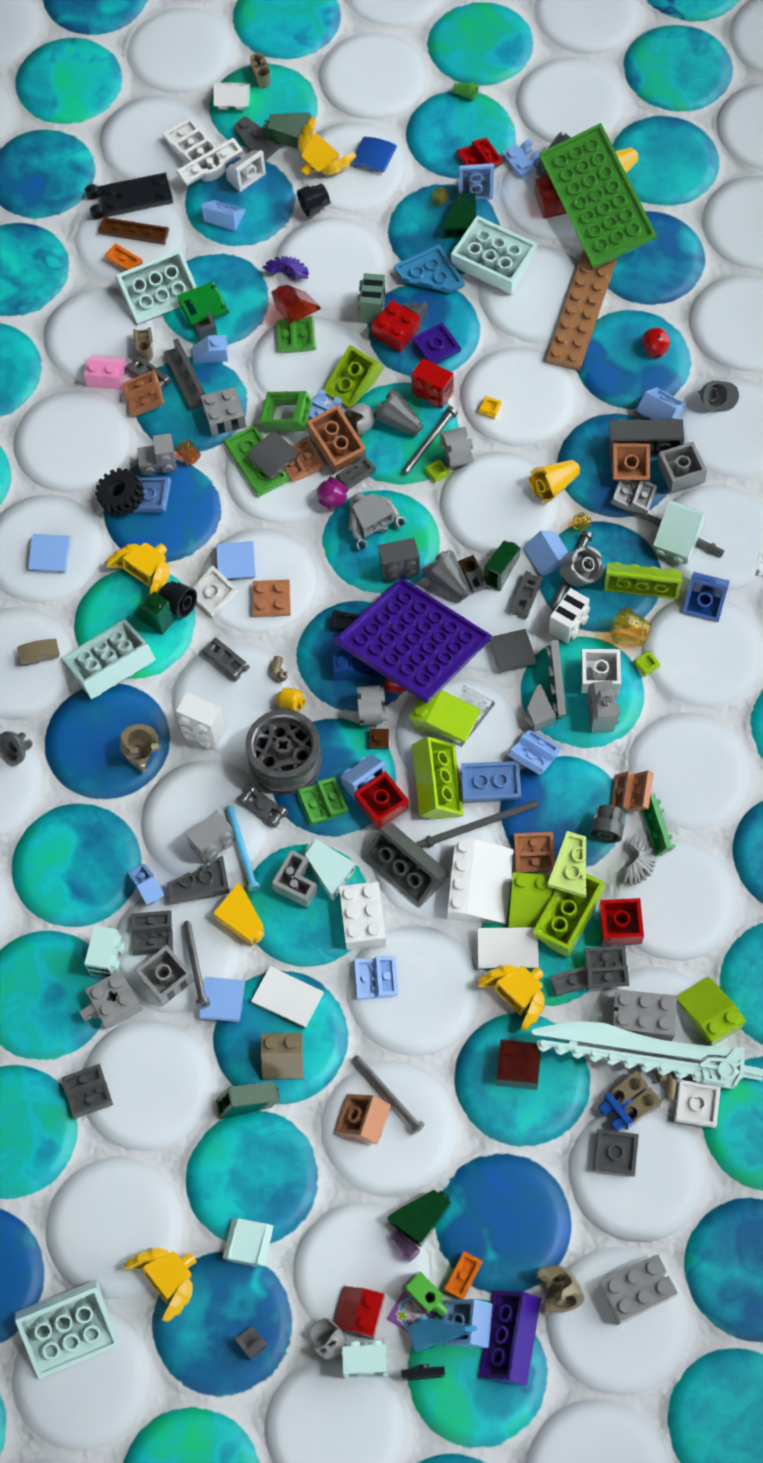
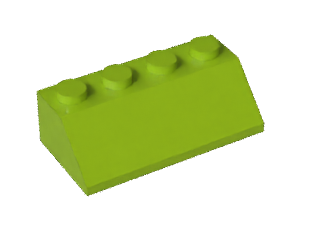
[604,562,682,599]
[411,736,464,820]
[532,874,605,958]

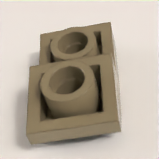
[17,639,60,664]

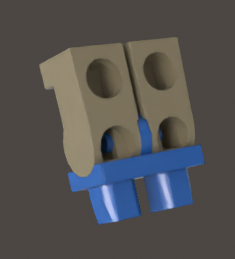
[598,1070,662,1131]

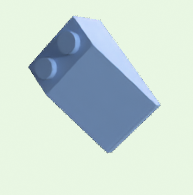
[457,163,494,200]

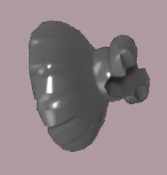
[0,731,33,765]

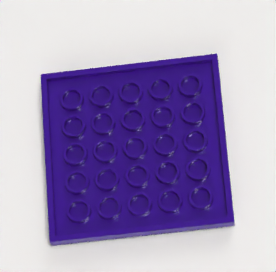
[335,577,492,704]

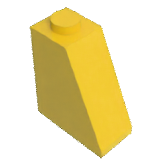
[214,883,265,946]

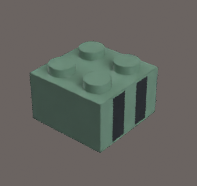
[357,273,386,324]

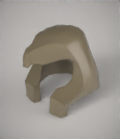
[119,724,161,773]
[537,1265,584,1316]

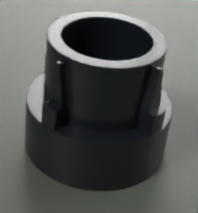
[297,183,331,218]
[159,581,197,618]

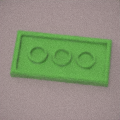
[223,425,290,497]

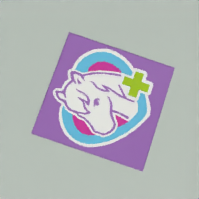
[387,1291,436,1334]

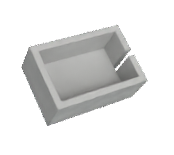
[612,989,677,1041]
[599,1254,678,1325]

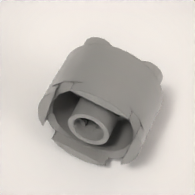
[440,426,474,467]
[559,546,604,587]
[357,685,387,725]

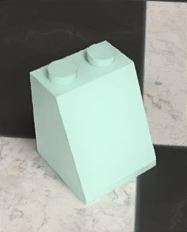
[653,500,705,563]

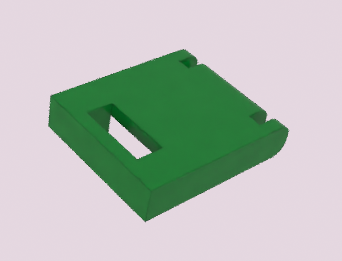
[177,282,230,328]

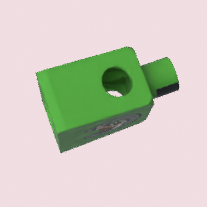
[401,1271,449,1319]

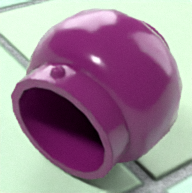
[316,476,349,510]

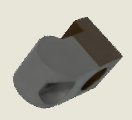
[458,555,487,593]

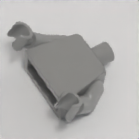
[350,492,406,550]

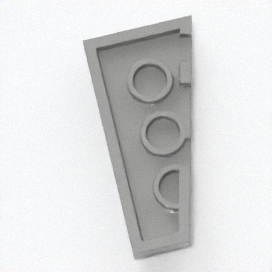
[546,640,566,719]

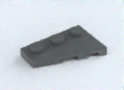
[233,116,282,162]
[167,855,230,904]

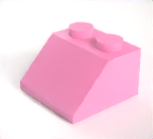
[84,355,128,390]

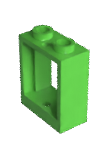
[259,391,313,432]

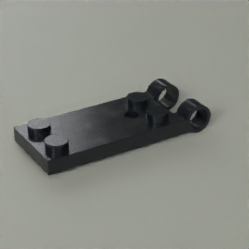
[85,172,174,220]

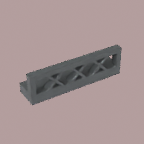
[163,338,205,410]

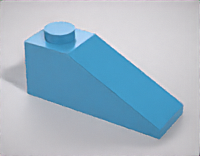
[408,1316,478,1352]

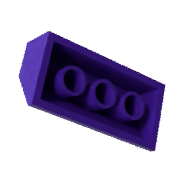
[478,1291,541,1386]

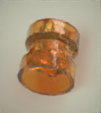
[176,440,201,465]

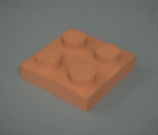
[253,579,291,617]

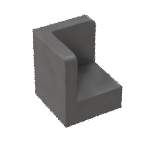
[403,301,428,322]
[194,312,217,341]
[234,1326,268,1361]

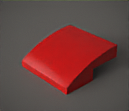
[455,138,503,169]

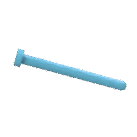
[226,805,261,892]

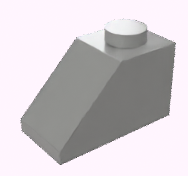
[525,684,556,732]

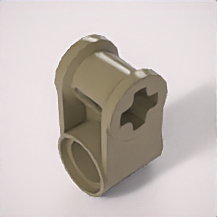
[133,327,153,361]

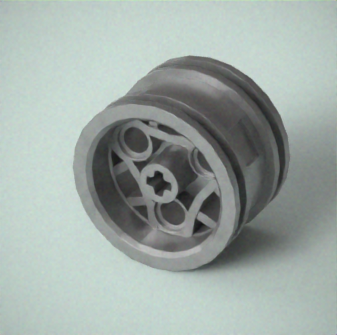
[246,709,322,796]

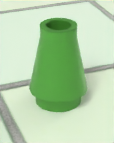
[453,82,479,100]

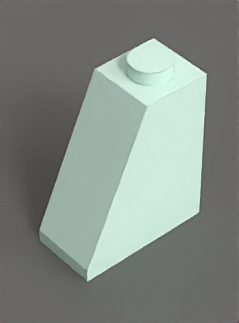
[304,839,356,901]

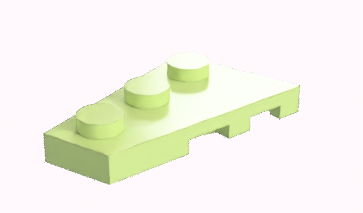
[548,831,586,898]

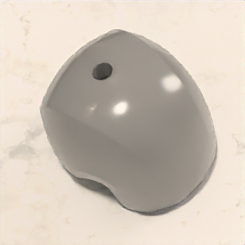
[345,403,374,436]
[309,1318,347,1360]

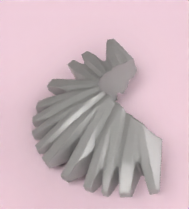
[622,834,656,885]

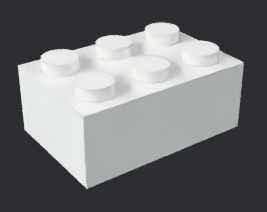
[176,692,226,749]
[339,882,386,950]

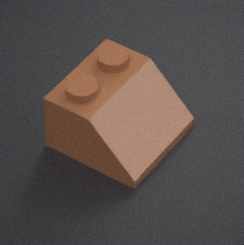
[334,1094,391,1144]

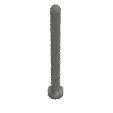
[402,406,458,475]
[551,530,594,609]
[183,920,210,1009]
[353,1055,425,1134]

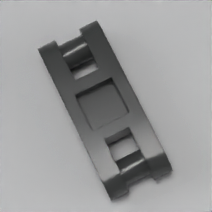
[126,355,171,390]
[510,571,544,618]
[202,637,250,681]
[237,784,288,828]

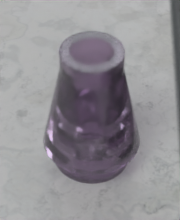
[389,1231,420,1262]

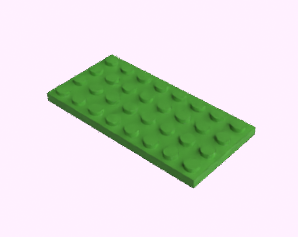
[539,123,657,269]

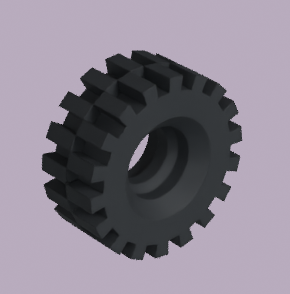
[95,468,145,517]

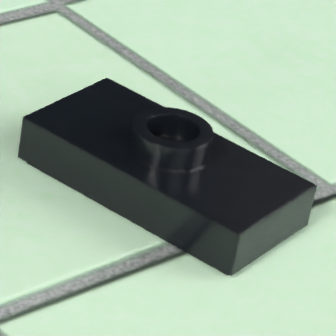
[329,610,360,632]
[401,1364,445,1381]

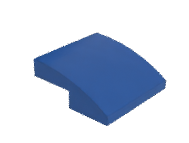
[351,136,397,172]

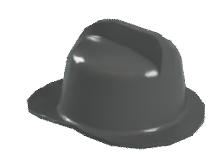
[698,380,739,411]

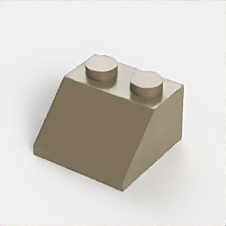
[261,1033,304,1080]

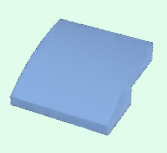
[29,534,70,572]
[216,541,256,579]
[508,729,562,776]
[353,956,398,1000]
[199,977,245,1022]

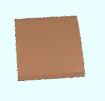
[123,370,165,418]
[285,436,326,482]
[610,770,653,812]
[514,832,555,872]

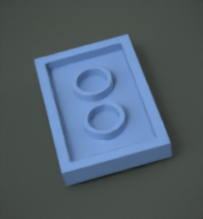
[461,761,522,802]

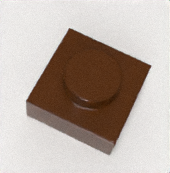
[370,729,389,749]

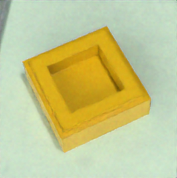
[479,396,502,419]

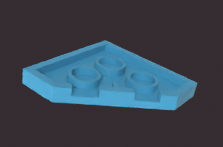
[394,245,465,293]

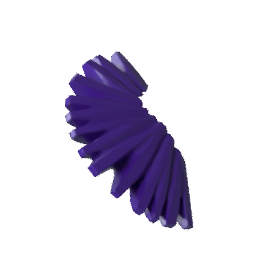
[262,256,309,280]

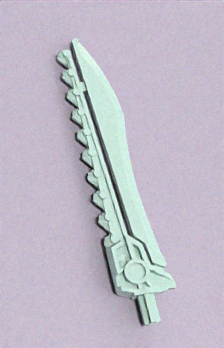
[531,1022,763,1089]

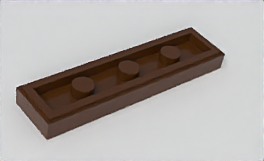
[98,217,169,245]

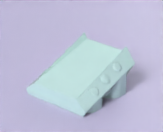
[223,1218,273,1267]

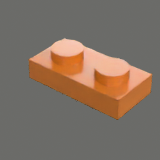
[105,243,143,271]
[444,1251,483,1300]

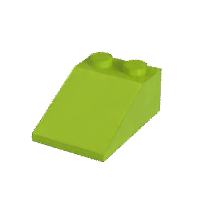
[323,345,385,408]
[409,690,481,743]
[508,872,552,928]
[677,976,746,1046]

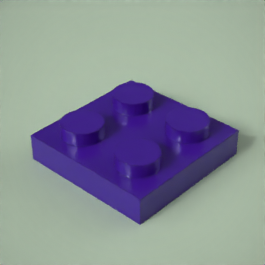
[412,322,461,364]

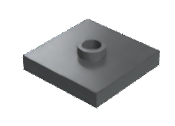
[593,1129,639,1177]

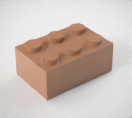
[306,404,366,473]

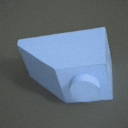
[192,335,228,364]
[128,863,164,905]

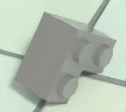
[137,433,177,476]
[272,850,317,908]

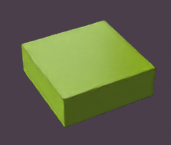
[425,459,450,483]
[634,651,661,677]

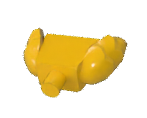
[298,117,356,176]
[106,543,170,595]
[476,965,545,1030]
[124,1247,197,1322]

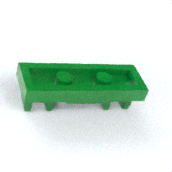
[641,794,676,856]

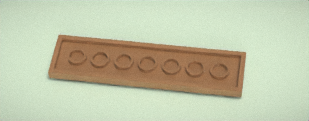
[546,250,618,371]

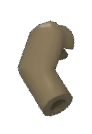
[270,656,288,682]
[656,1073,677,1100]

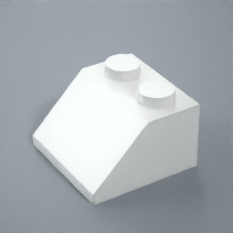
[213,82,250,110]
[225,150,266,192]

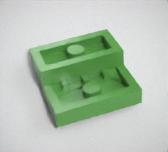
[276,316,316,353]
[297,777,349,826]

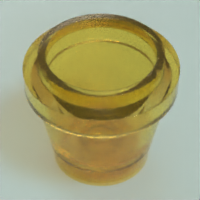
[609,606,652,647]

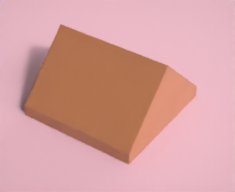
[610,443,650,480]

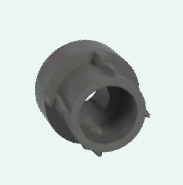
[589,805,624,843]

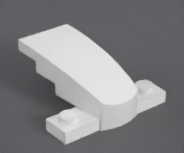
[163,117,243,186]

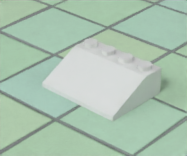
[447,837,514,925]

